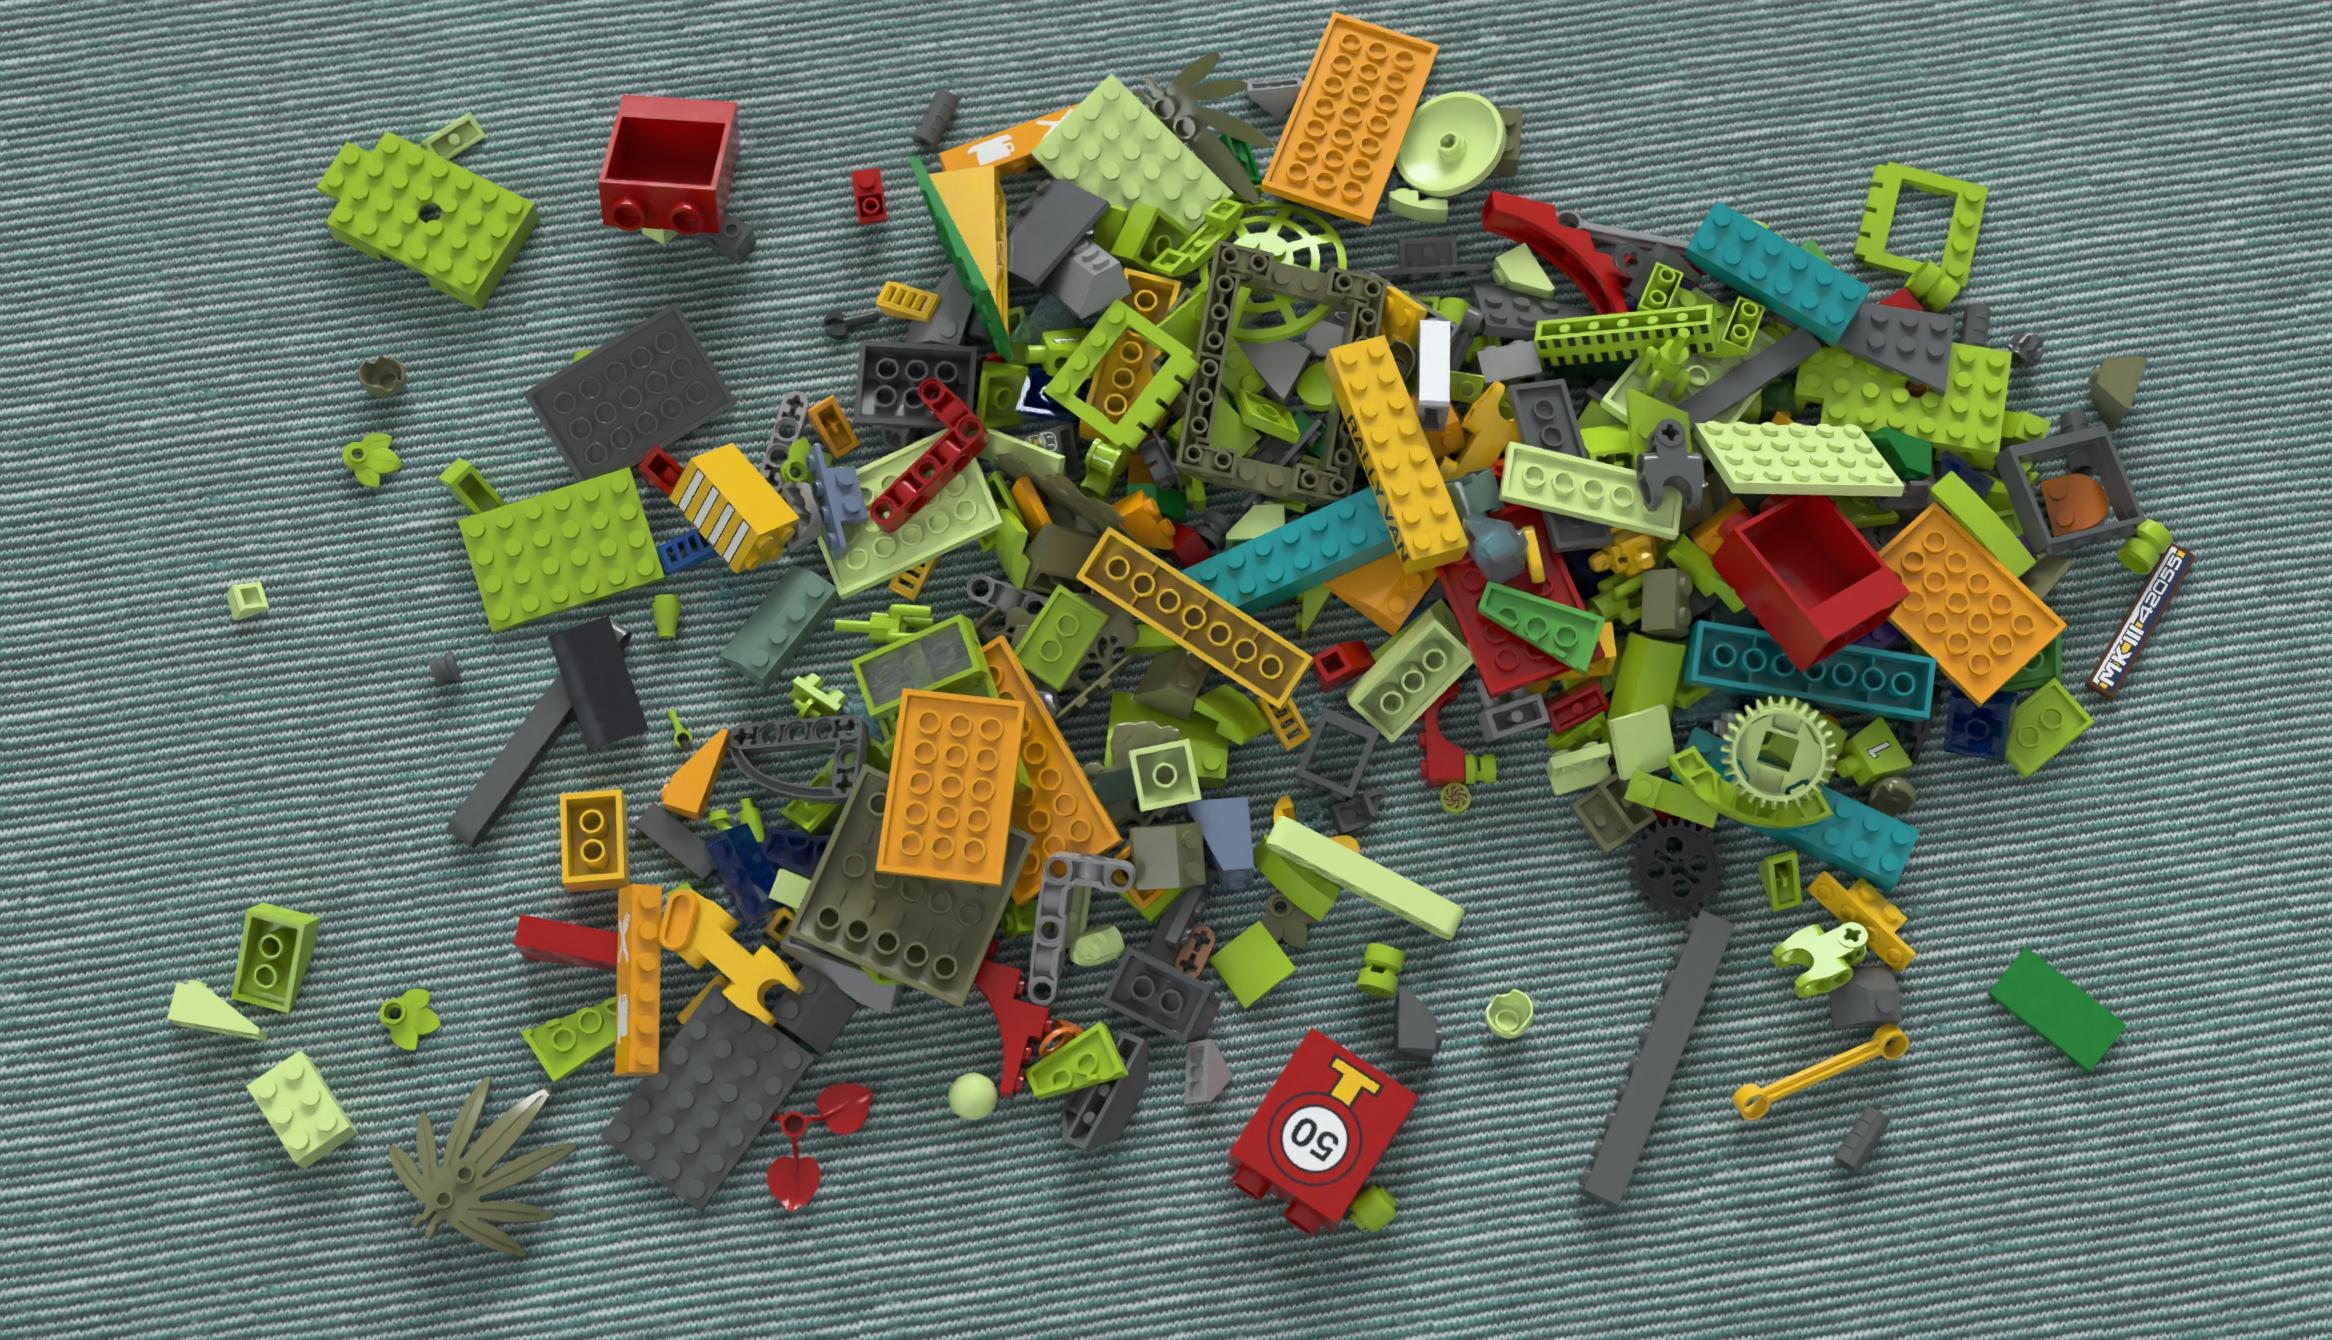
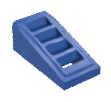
[656,528,720,575]

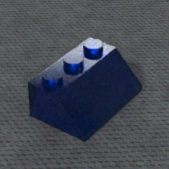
[703,823,787,932]

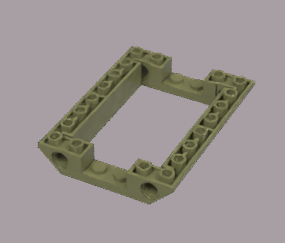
[1175,240,1388,506]

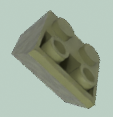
[1023,522,1099,594]

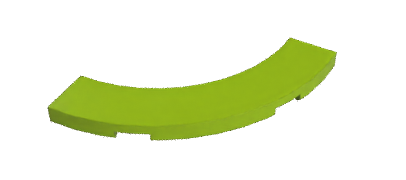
[1666,745,1834,828]

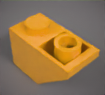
[1111,489,1175,550]

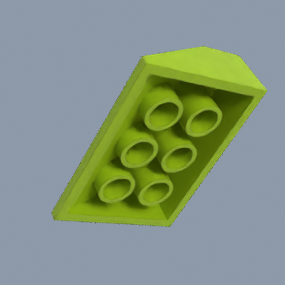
[1104,691,1229,789]

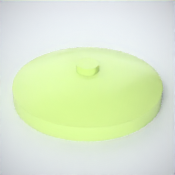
[1395,92,1506,197]

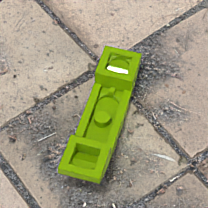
[1150,197,1244,277]

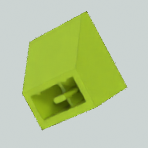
[1580,423,1632,469]

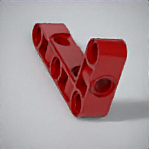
[869,378,990,533]

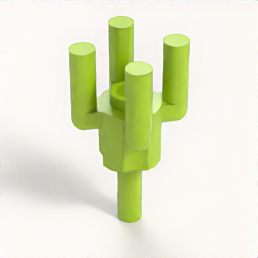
[1637,328,1691,401]
[1586,573,1643,625]
[835,604,934,644]

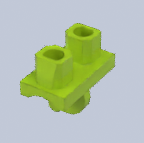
[789,672,846,727]

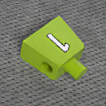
[1025,327,1094,378]
[1835,716,1913,787]

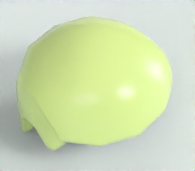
[1486,989,1533,1039]
[947,1073,998,1120]

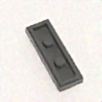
[634,802,724,883]

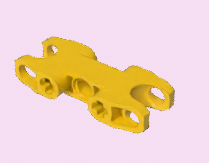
[1436,381,1521,523]
[661,889,805,1027]

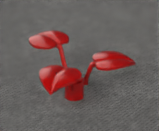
[764,1083,873,1212]

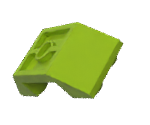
[1637,262,1766,359]

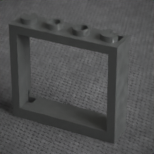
[1994,424,2146,556]

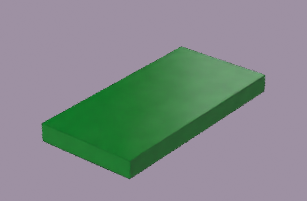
[1987,947,2126,1073]

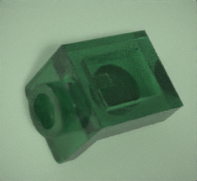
[1091,767,1138,805]

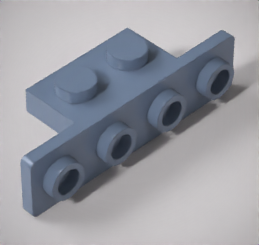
[805,443,868,561]

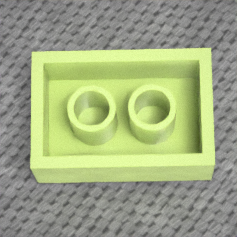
[246,1050,358,1169]

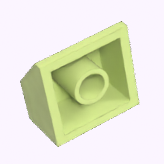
[1128,739,1202,812]

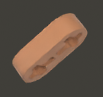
[1174,925,1215,979]

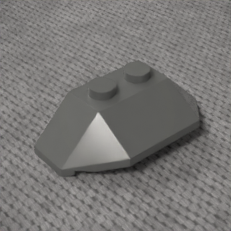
[1061,1031,1149,1152]

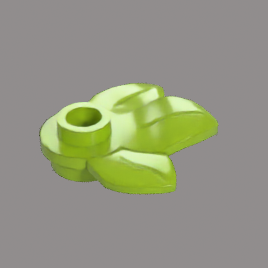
[342,433,402,488]
[780,438,832,490]
[379,989,441,1051]

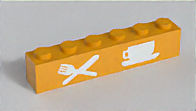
[939,103,1080,180]
[615,884,662,1077]

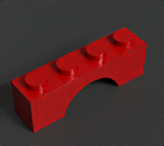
[1417,679,1465,787]

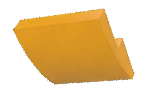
[1010,476,1053,542]

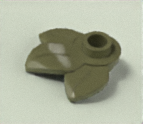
[1261,892,1317,949]

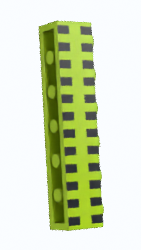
[1534,304,1719,367]

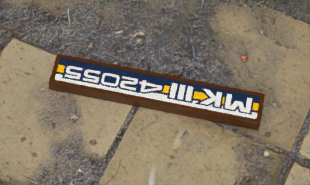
[2084,543,2196,701]

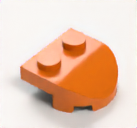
[2040,474,2109,537]

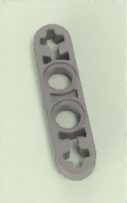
[759,391,810,494]

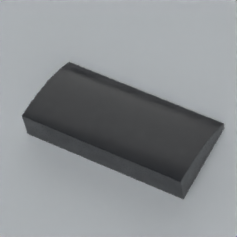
[548,615,649,751]

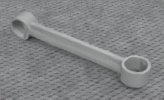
[1556,210,1690,257]

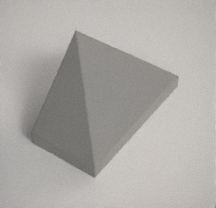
[1246,77,1303,121]
[1184,1039,1234,1105]

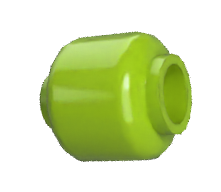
[1350,1185,1398,1232]

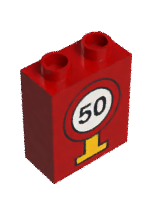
[1228,1027,1419,1236]

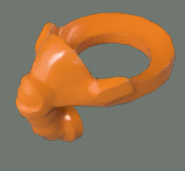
[1039,1019,1084,1059]

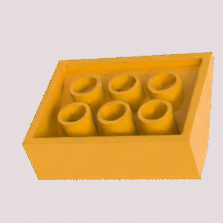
[1323,551,1438,636]

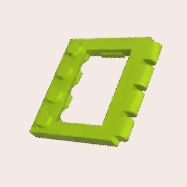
[1853,162,1989,292]
[1044,298,1201,450]

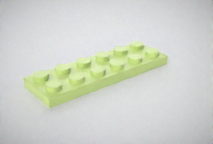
[1499,441,1683,540]

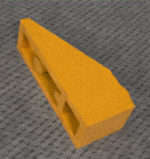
[661,728,730,822]

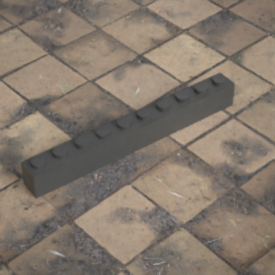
[1578,910,1736,1210]

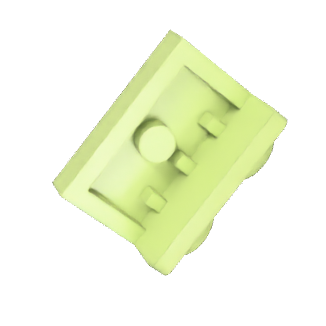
[1546,741,1612,796]

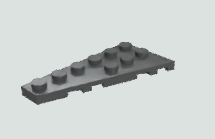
[1469,279,1598,340]
[1774,303,1955,397]

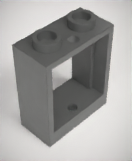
[1296,708,1381,802]

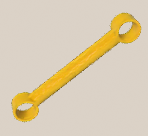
[1733,1023,1909,1121]

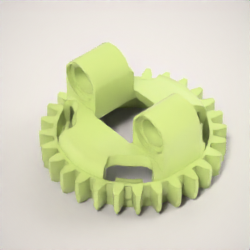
[1720,696,1837,810]

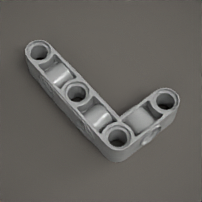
[966,574,1106,645]
[1028,851,1136,1006]

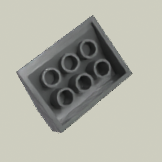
[1007,179,1111,288]
[853,340,979,429]

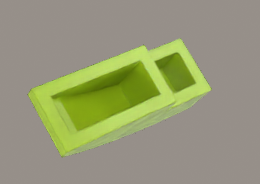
[1253,834,1341,922]

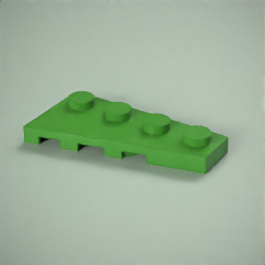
[1478,581,1605,676]

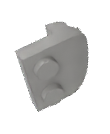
[779,482,822,553]

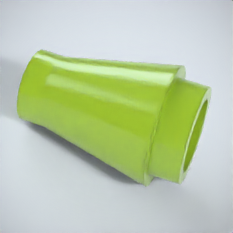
[652,594,682,639]

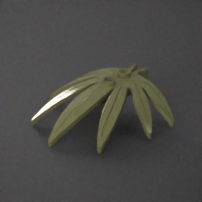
[1133,52,1275,224]
[389,1076,577,1258]

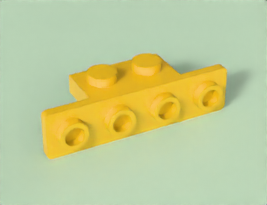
[1807,871,1916,973]

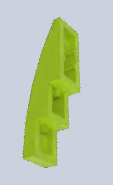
[1929,470,2036,579]

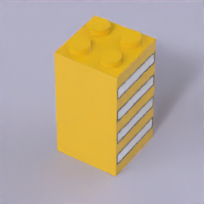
[669,443,800,574]

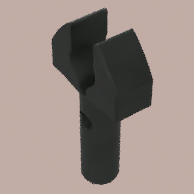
[823,308,880,340]

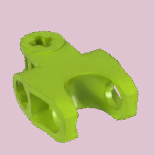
[1080,438,1130,504]
[1772,922,1868,998]

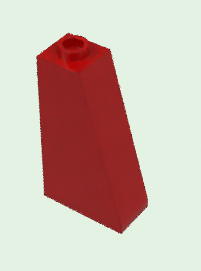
[514,914,618,971]

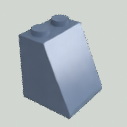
[1185,797,1254,890]

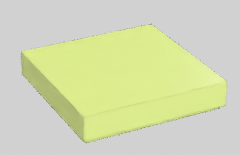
[1608,704,1675,780]

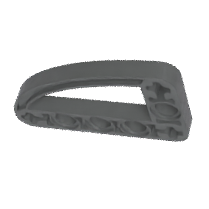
[729,715,869,804]

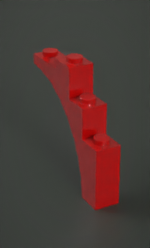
[1480,190,1630,315]
[973,934,1054,1101]

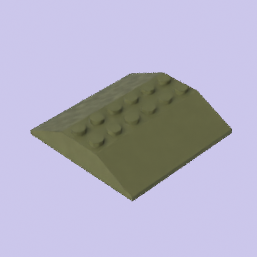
[787,764,1035,1009]

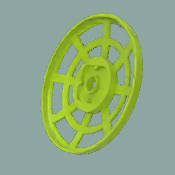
[1174,202,1348,344]

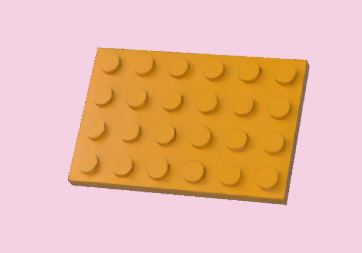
[1877,502,2067,708]
[876,688,1027,887]

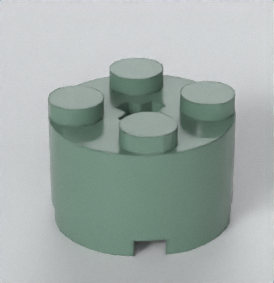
[1444,467,1505,523]

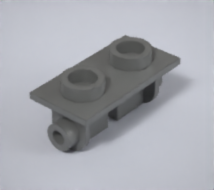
[1137,429,1183,491]
[1872,479,1933,510]

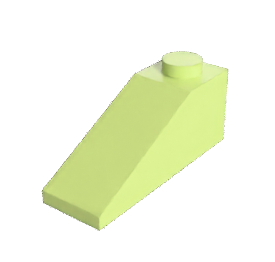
[167,980,268,1041]

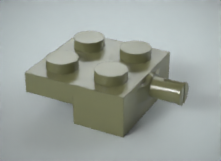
[1570,772,1658,856]

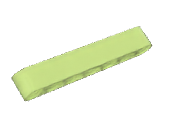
[1265,816,1465,940]

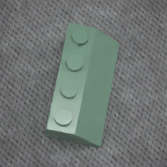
[719,565,840,691]

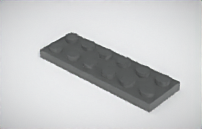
[1506,379,1613,553]

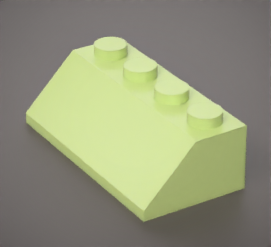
[1345,609,1474,743]

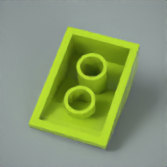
[231,903,320,1013]

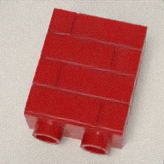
[598,95,740,235]
[1710,494,1910,673]

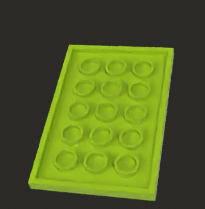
[458,467,666,633]

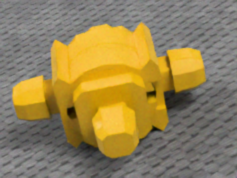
[1589,527,1669,578]

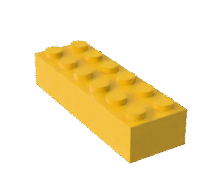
[1079,268,1181,452]

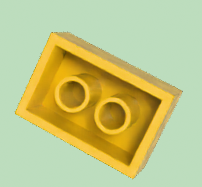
[560,789,630,892]

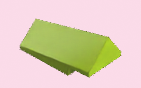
[1600,631,1688,756]

